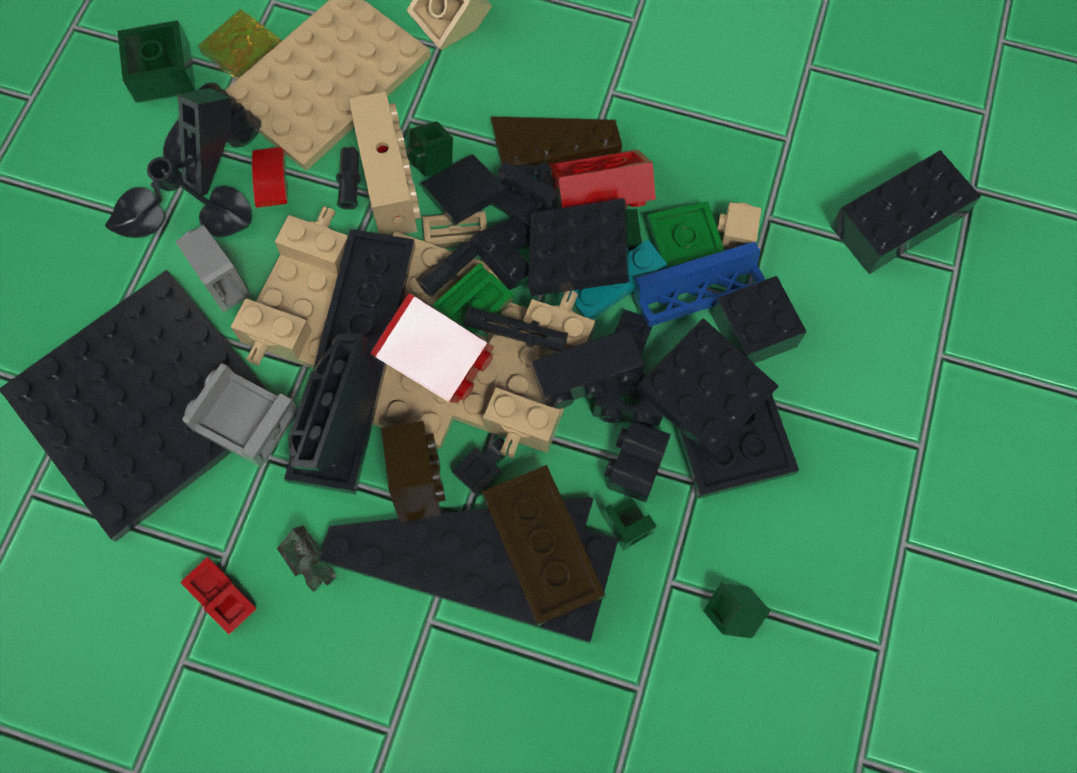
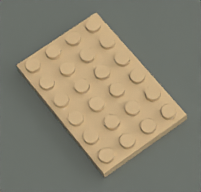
[225,0,431,171]

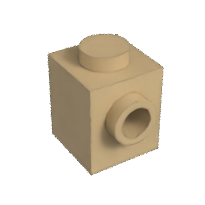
[717,203,761,250]

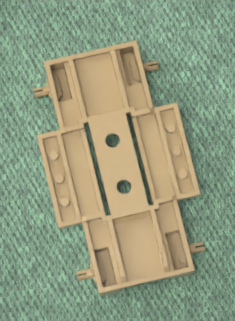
[231,206,595,458]

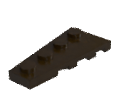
[490,116,622,167]

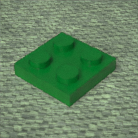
[646,201,725,268]

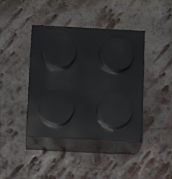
[711,276,807,364]

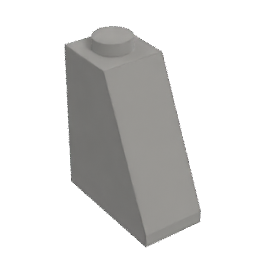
[175,225,251,313]

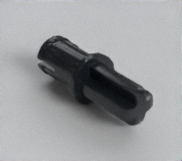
[336,147,361,210]
[418,243,477,298]

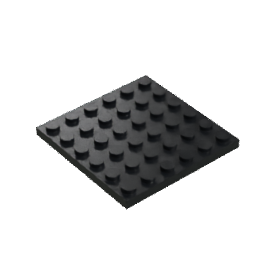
[0,270,266,542]

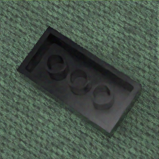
[830,150,981,274]

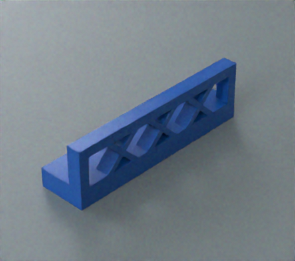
[634,242,766,327]

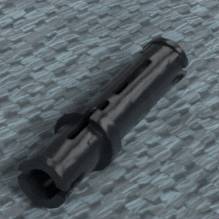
[464,306,569,352]

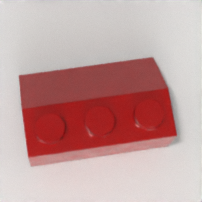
[549,149,656,208]

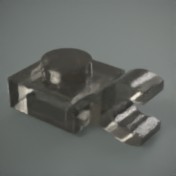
[277,525,337,592]

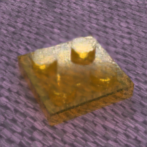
[198,9,282,80]

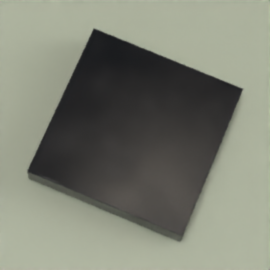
[421,154,507,226]

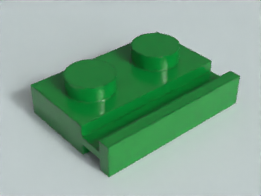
[432,263,514,334]

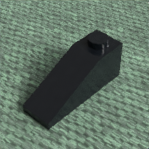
[178,88,232,196]

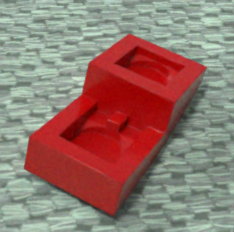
[252,147,288,208]
[180,557,257,635]

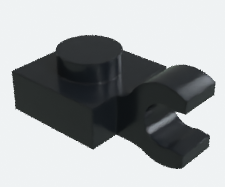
[452,437,509,497]

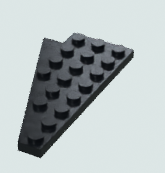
[317,497,619,644]

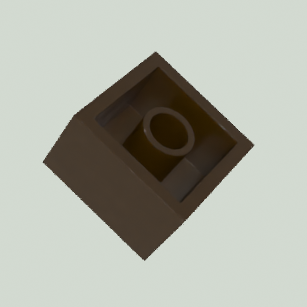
[381,420,446,522]

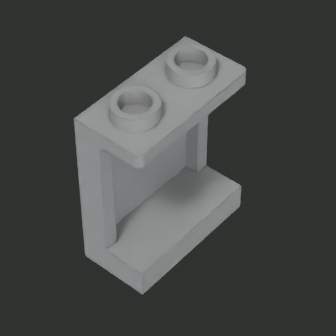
[183,363,298,468]

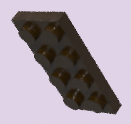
[482,465,605,626]

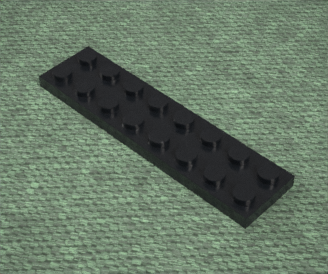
[284,229,416,494]

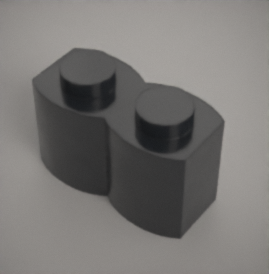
[604,420,671,503]

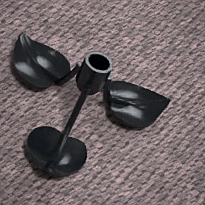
[105,119,252,238]

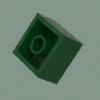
[117,20,196,103]

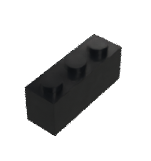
[532,328,644,409]

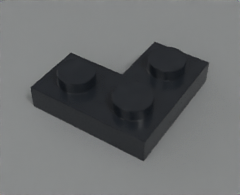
[469,215,530,290]

